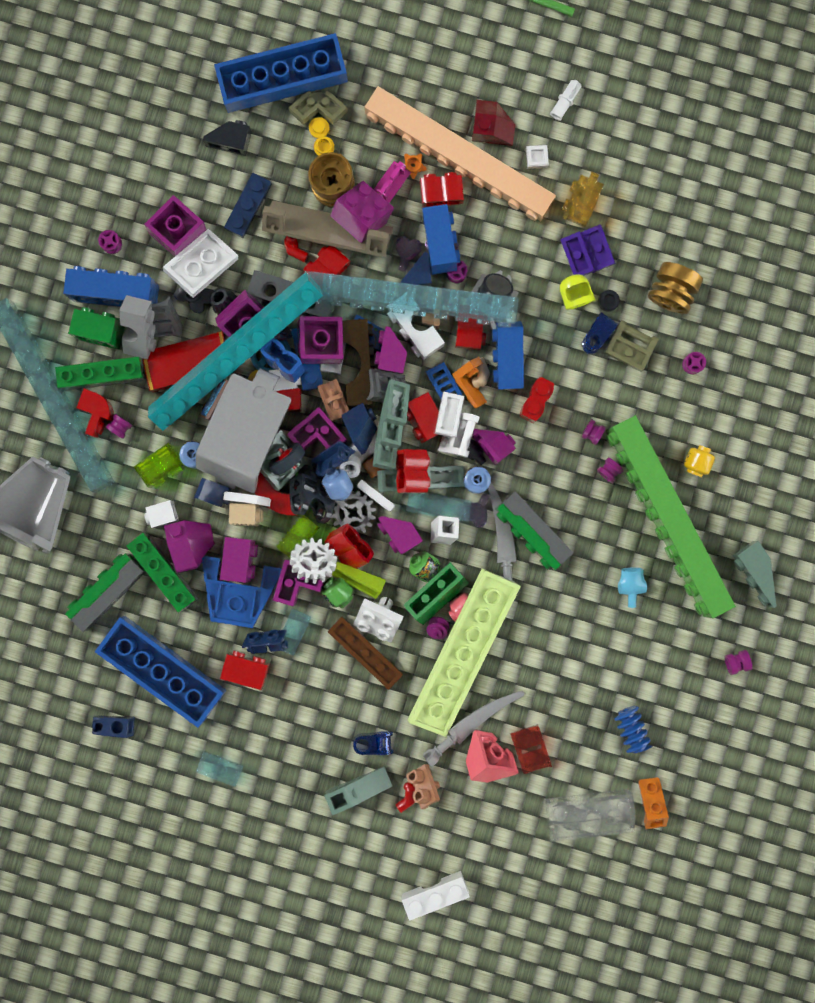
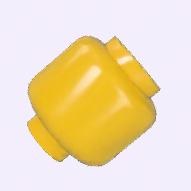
[684,445,715,477]

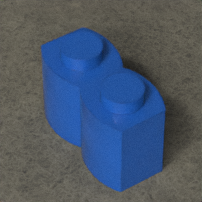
[260,338,305,383]

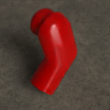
[284,236,309,262]
[395,782,415,813]

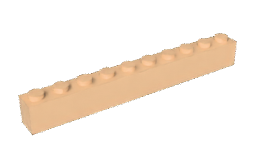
[365,86,556,222]

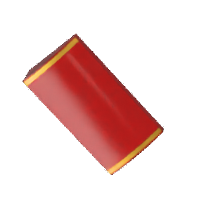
[143,331,225,393]

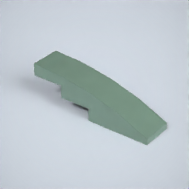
[373,379,410,471]
[377,466,464,492]

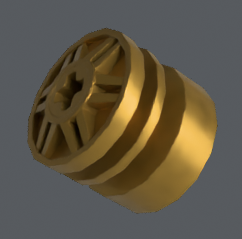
[308,152,355,207]
[648,262,703,314]

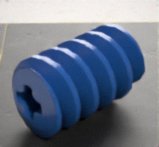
[614,706,653,753]

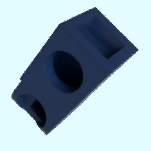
[92,715,135,738]

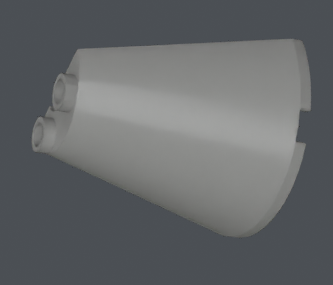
[0,457,71,553]

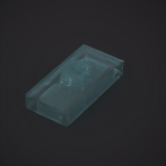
[283,608,311,656]
[196,751,244,787]

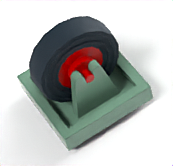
[260,430,307,490]

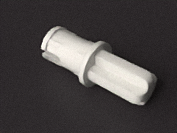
[550,80,581,121]

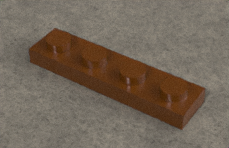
[327,616,403,690]

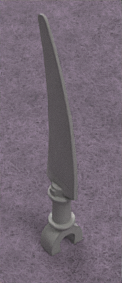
[488,483,516,582]
[422,691,524,767]

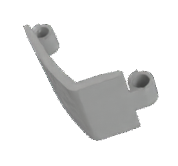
[196,368,291,493]

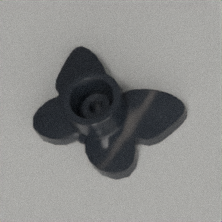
[174,287,214,314]

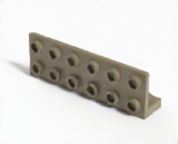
[262,201,393,258]

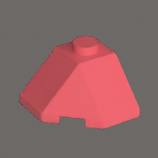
[466,730,519,783]

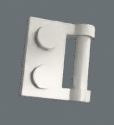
[438,412,480,458]

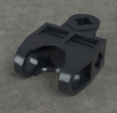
[290,461,335,524]

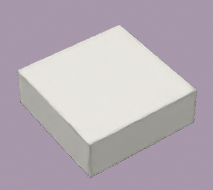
[526,145,549,169]

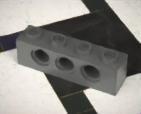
[248,270,336,317]

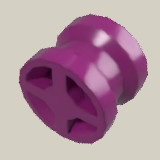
[98,230,123,254]
[446,261,468,284]
[682,352,706,375]
[106,414,133,439]
[581,419,606,445]
[597,457,624,484]

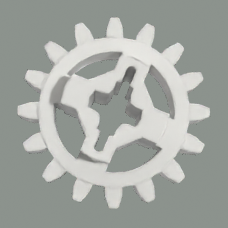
[290,538,337,584]

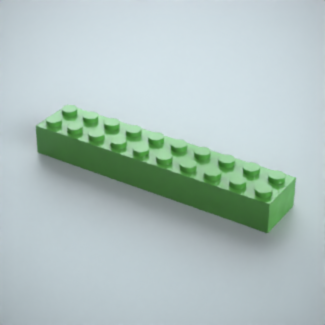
[606,415,736,619]

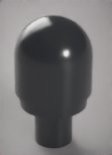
[468,439,486,466]

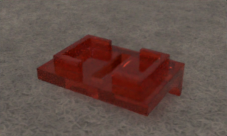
[510,724,552,774]

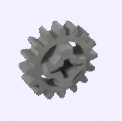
[331,491,376,534]

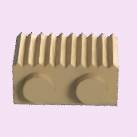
[229,503,264,526]

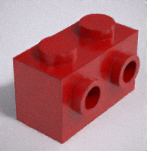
[407,392,439,443]
[220,650,270,690]

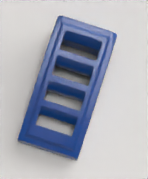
[426,362,463,400]

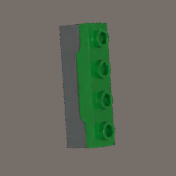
[55,357,147,391]
[495,491,573,570]
[126,533,199,613]
[65,553,146,632]

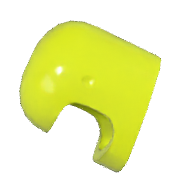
[559,274,595,310]

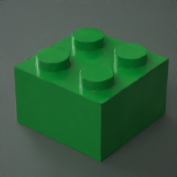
[68,307,125,350]

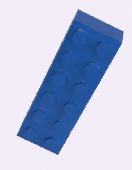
[214,33,348,113]
[95,616,227,728]

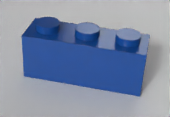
[422,204,461,275]
[492,321,524,389]

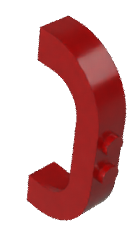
[255,388,302,516]

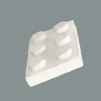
[163,229,238,298]

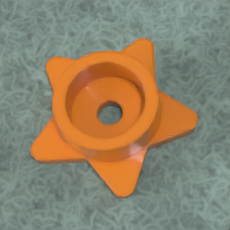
[404,153,427,179]

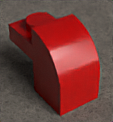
[76,388,114,438]

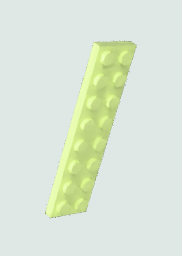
[408,568,521,737]

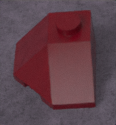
[472,100,515,146]

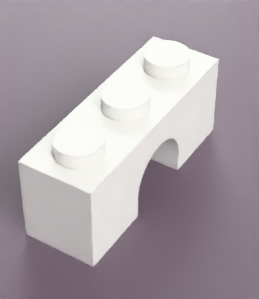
[387,292,445,360]
[402,871,470,921]

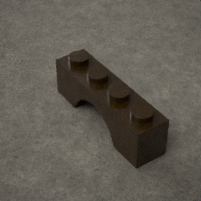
[342,319,375,406]

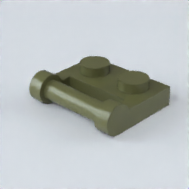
[605,320,659,372]

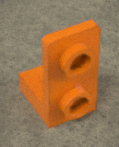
[452,357,487,409]
[638,777,669,829]

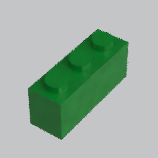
[403,562,469,625]

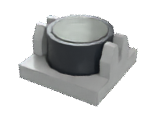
[466,270,519,322]

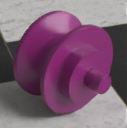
[426,617,449,639]

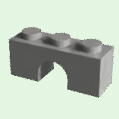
[119,295,156,359]

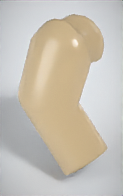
[472,357,490,388]

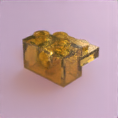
[562,172,604,227]

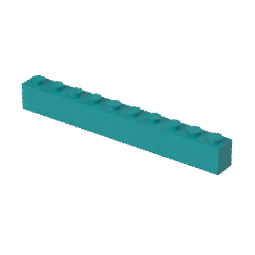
[148,272,323,431]

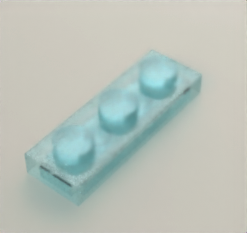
[406,493,472,522]

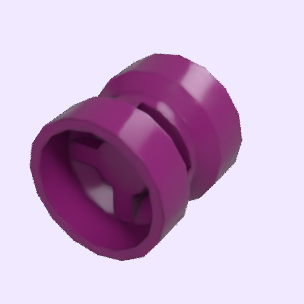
[724,650,752,676]

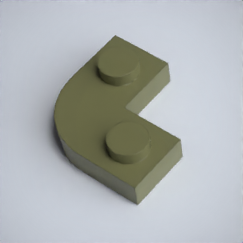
[289,91,348,125]

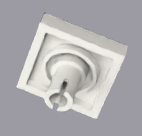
[353,597,404,643]

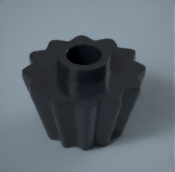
[210,288,238,315]

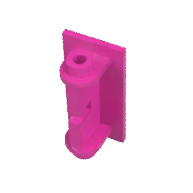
[374,161,411,203]

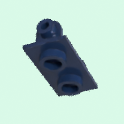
[311,441,355,476]
[242,629,288,654]

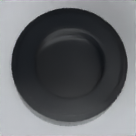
[598,290,620,312]

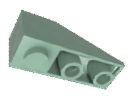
[733,541,776,608]
[324,766,392,815]

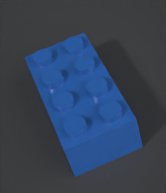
[63,266,159,307]

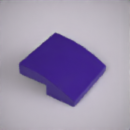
[560,224,616,276]

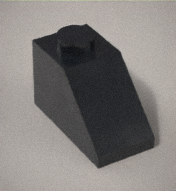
[203,120,252,156]

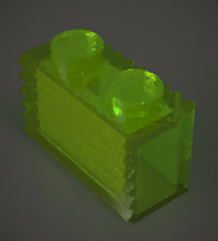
[134,443,184,489]
[276,515,320,558]

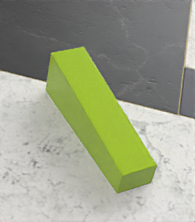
[332,562,386,599]

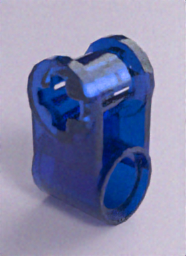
[582,312,618,354]
[353,731,394,755]

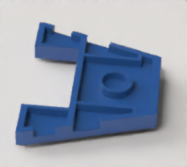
[202,556,282,628]

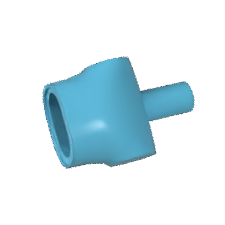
[618,568,647,608]

